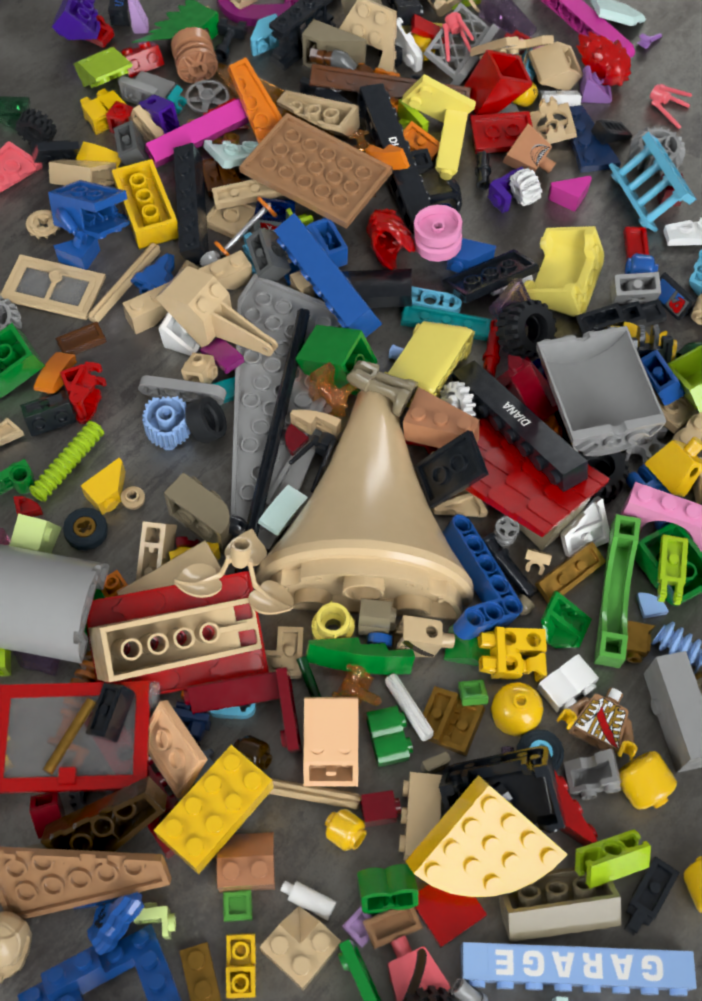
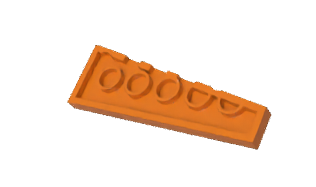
[227,58,283,144]

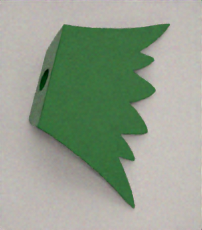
[132,0,219,43]

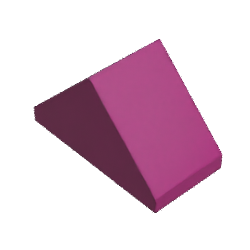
[547,176,592,212]

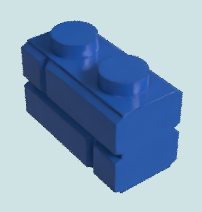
[641,350,685,406]

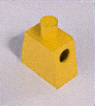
[645,437,702,497]

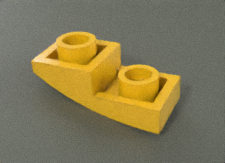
[76,141,122,169]
[226,933,256,998]

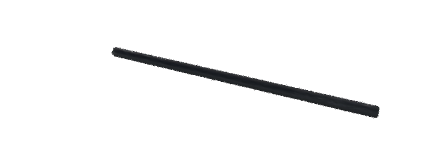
[234,308,310,573]

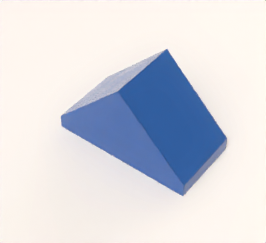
[53,235,100,270]

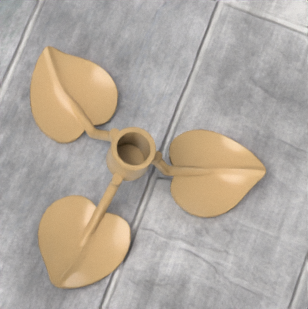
[173,529,294,615]

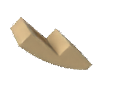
[290,410,341,438]

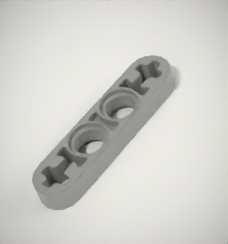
[138,375,226,405]

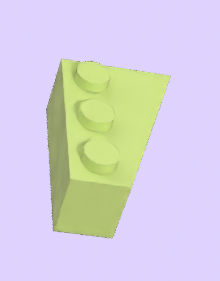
[9,514,62,553]

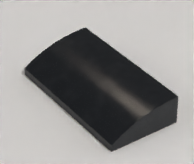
[323,268,412,308]

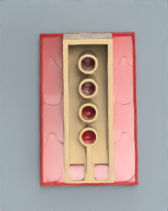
[86,571,269,700]

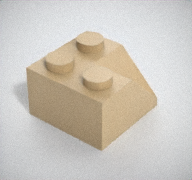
[260,906,341,991]

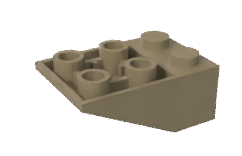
[302,19,366,68]

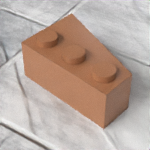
[403,387,479,448]

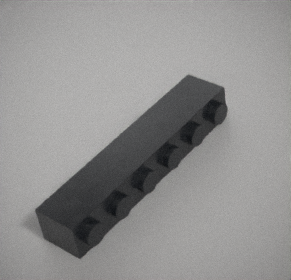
[173,143,209,265]

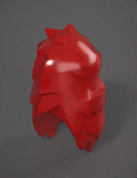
[577,32,631,86]
[366,208,416,270]

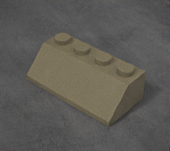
[498,867,621,942]

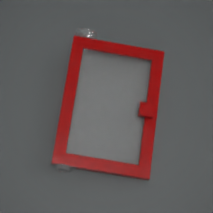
[0,681,160,794]

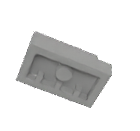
[119,71,175,105]

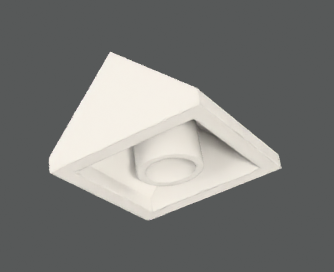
[158,312,200,356]

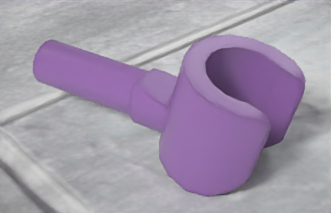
[637,33,662,49]

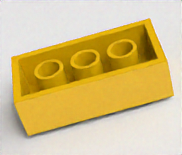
[111,159,179,249]
[154,745,274,874]

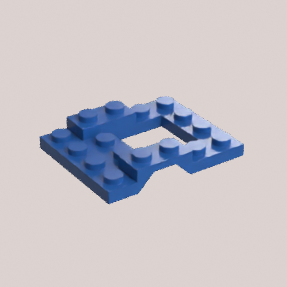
[17,924,182,1001]

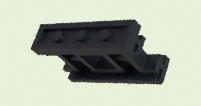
[269,0,336,71]

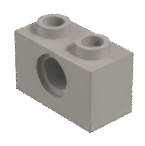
[610,272,661,304]

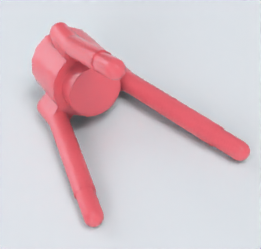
[442,12,474,62]
[650,84,692,129]

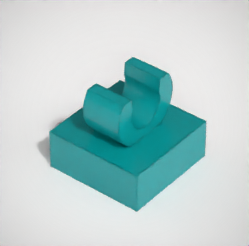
[167,85,188,114]

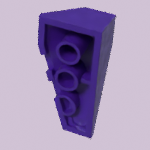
[52,0,101,40]

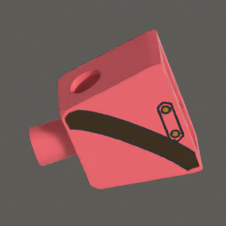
[387,935,451,1001]

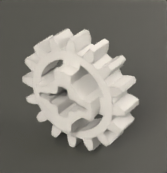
[440,381,476,416]

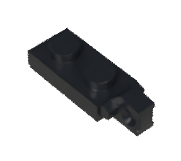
[624,856,680,936]

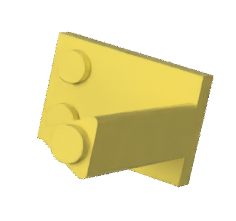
[402,74,476,180]

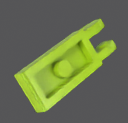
[657,534,688,605]

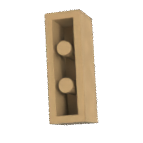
[399,772,442,860]

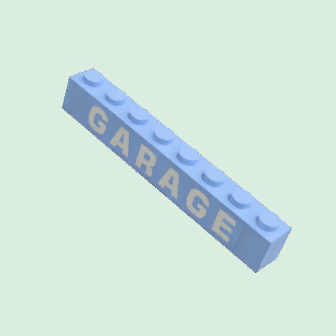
[460,942,697,996]

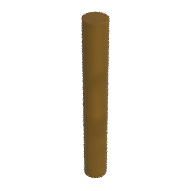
[43,698,96,775]

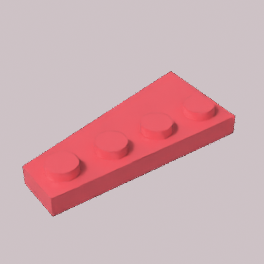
[0,141,42,193]

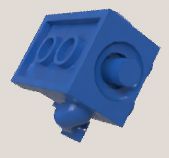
[48,180,130,248]

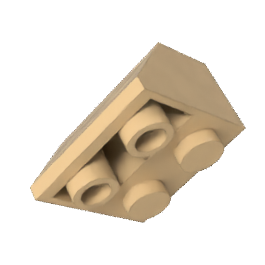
[528,41,583,91]

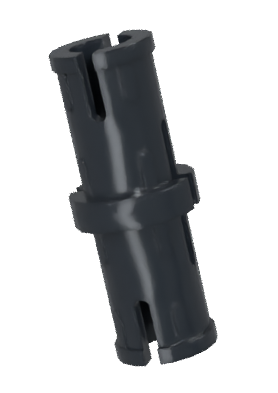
[475,151,491,190]

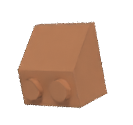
[217,832,275,893]

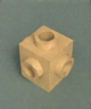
[181,353,218,384]

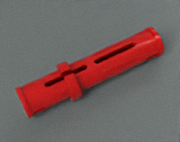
[482,319,501,378]

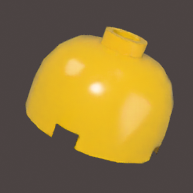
[490,682,544,736]

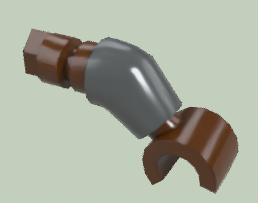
[310,48,374,73]

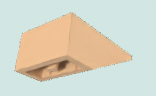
[304,697,358,786]

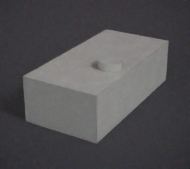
[644,651,702,773]

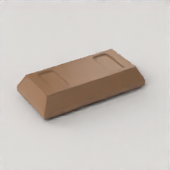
[362,907,423,949]

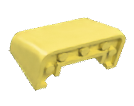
[521,226,604,317]
[384,321,475,408]

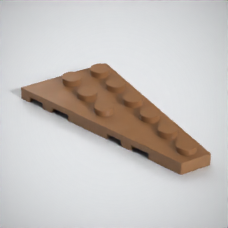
[0,847,172,920]

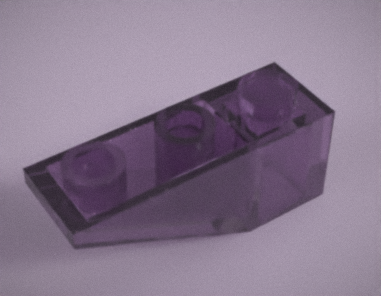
[479,0,537,37]

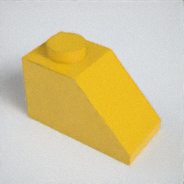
[80,458,126,515]

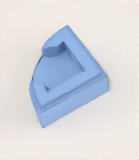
[636,593,669,619]

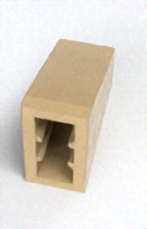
[49,159,116,186]

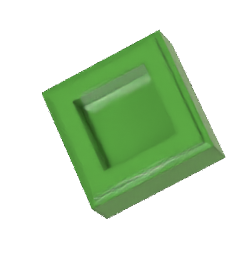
[458,680,488,706]
[223,890,253,922]

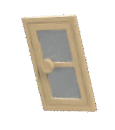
[0,255,106,320]

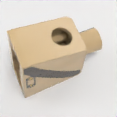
[393,615,455,657]

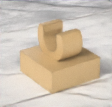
[525,547,552,575]

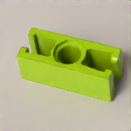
[575,829,651,889]

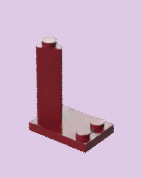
[496,355,559,421]
[183,667,302,753]

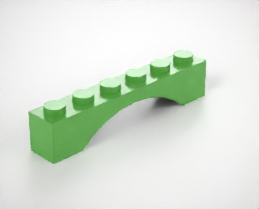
[594,514,641,668]

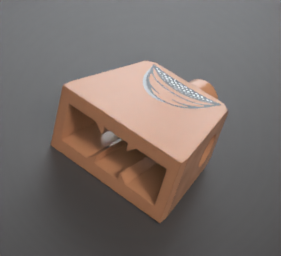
[503,124,556,174]

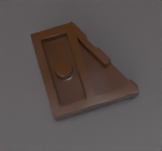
[203,158,246,197]

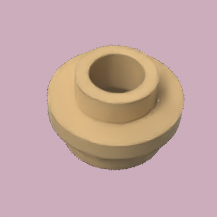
[121,486,145,510]

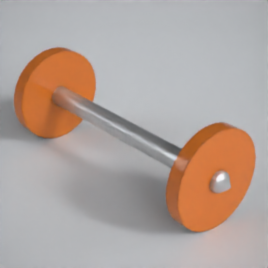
[214,196,277,256]

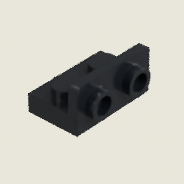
[30,140,80,163]
[20,390,76,437]

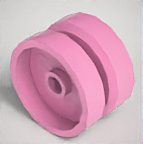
[414,205,462,262]

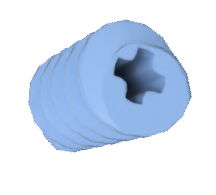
[651,621,702,674]

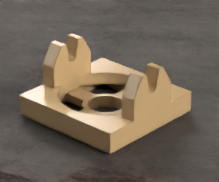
[530,96,577,144]

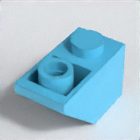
[250,13,279,56]

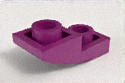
[200,338,245,374]

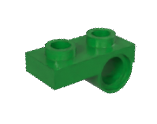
[0,459,35,495]

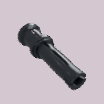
[482,532,538,599]

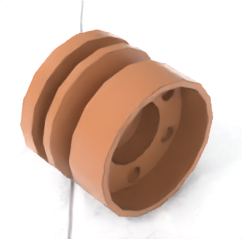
[171,27,218,84]

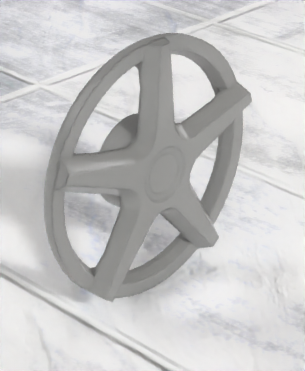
[185,80,230,114]

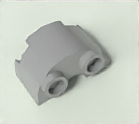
[564,748,621,800]

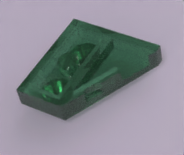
[0,96,31,130]

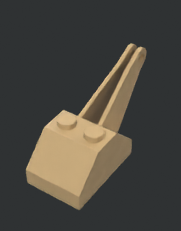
[155,266,278,356]

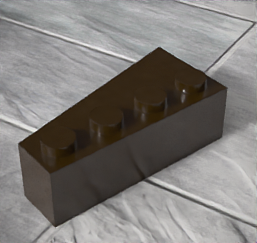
[40,776,167,852]

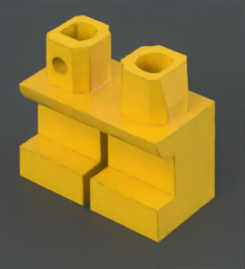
[80,88,129,135]

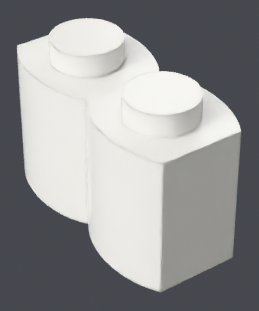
[537,654,599,713]

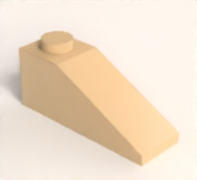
[136,521,177,580]

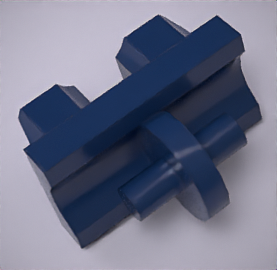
[172,701,211,742]

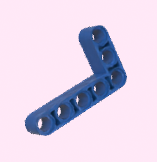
[442,514,523,640]

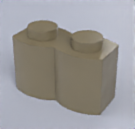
[358,598,397,636]

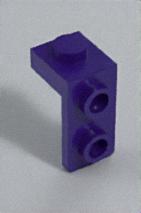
[488,167,524,214]

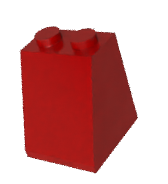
[464,50,533,115]

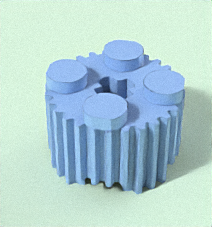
[142,396,191,450]

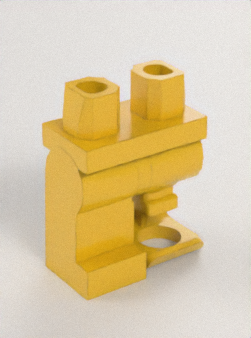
[478,627,547,682]

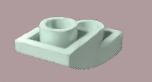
[258,485,308,536]

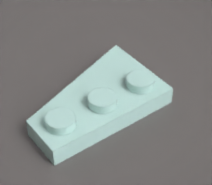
[203,140,259,169]

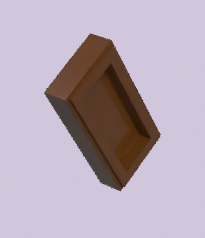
[55,321,107,355]

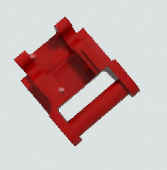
[60,361,107,424]

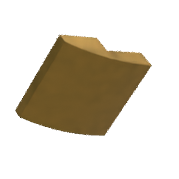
[415,686,485,756]

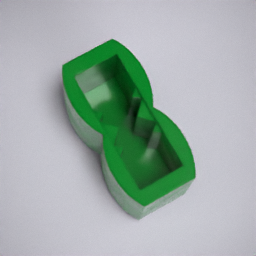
[366,706,413,768]
[357,864,418,914]

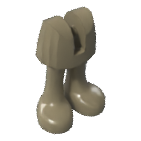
[346,360,418,417]

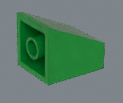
[296,325,377,396]

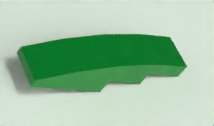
[306,637,415,675]

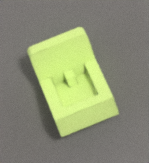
[133,902,176,940]

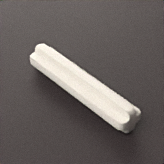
[385,674,434,741]

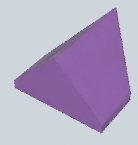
[579,65,612,103]

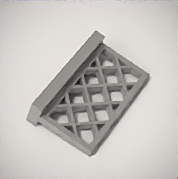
[423,2,499,86]

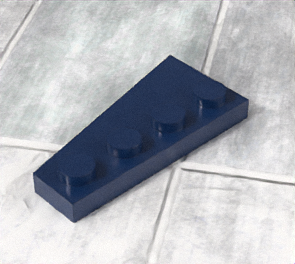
[562,105,621,173]

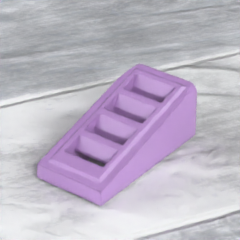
[128,0,149,34]

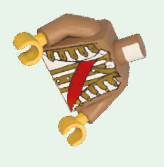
[556,688,638,761]

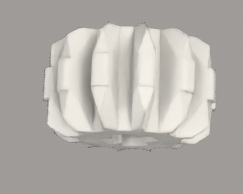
[509,168,542,206]

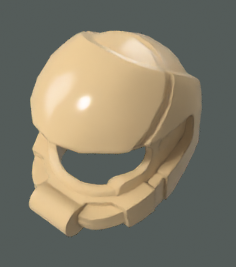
[0,911,32,984]

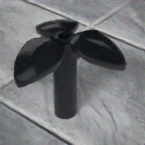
[430,179,462,213]

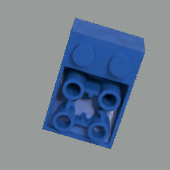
[284,218,348,285]

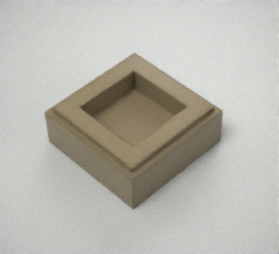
[421,751,451,774]

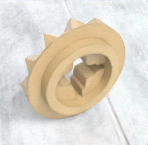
[26,210,60,239]

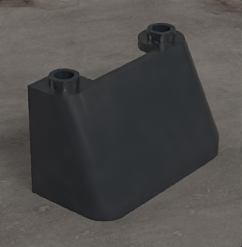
[439,746,566,833]

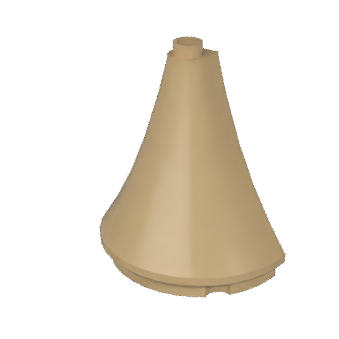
[255,390,474,620]

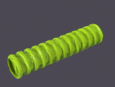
[29,421,105,502]

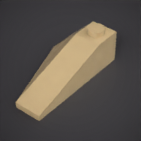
[277,90,360,138]

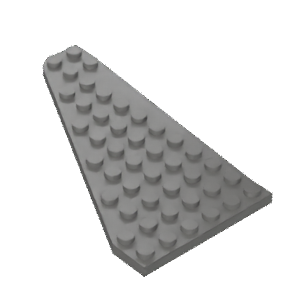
[231,274,343,553]

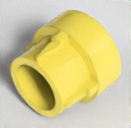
[311,601,355,640]

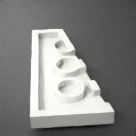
[663,218,702,246]

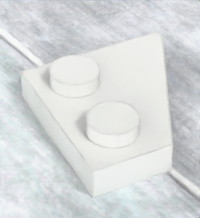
[395,17,423,72]
[560,496,610,558]

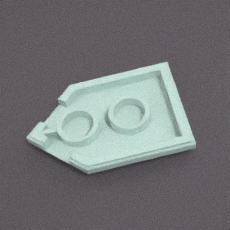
[590,0,646,26]

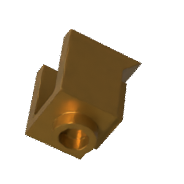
[626,621,656,663]

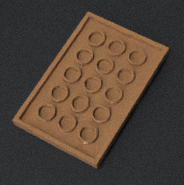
[239,113,393,229]

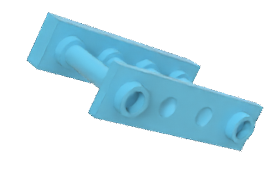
[609,132,696,232]

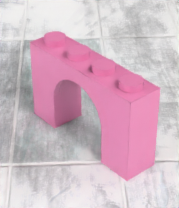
[620,482,702,552]

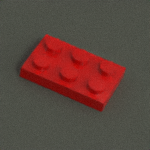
[469,111,533,154]

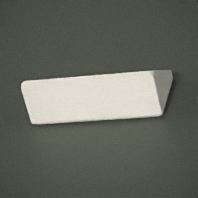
[539,90,581,106]

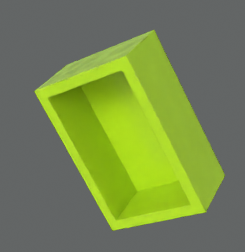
[667,345,702,413]

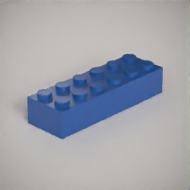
[274,213,382,338]

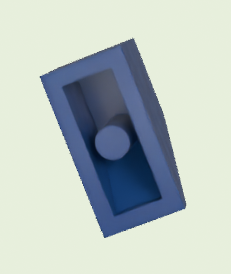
[446,238,496,273]

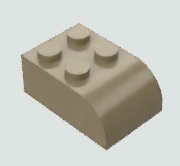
[164,472,233,555]

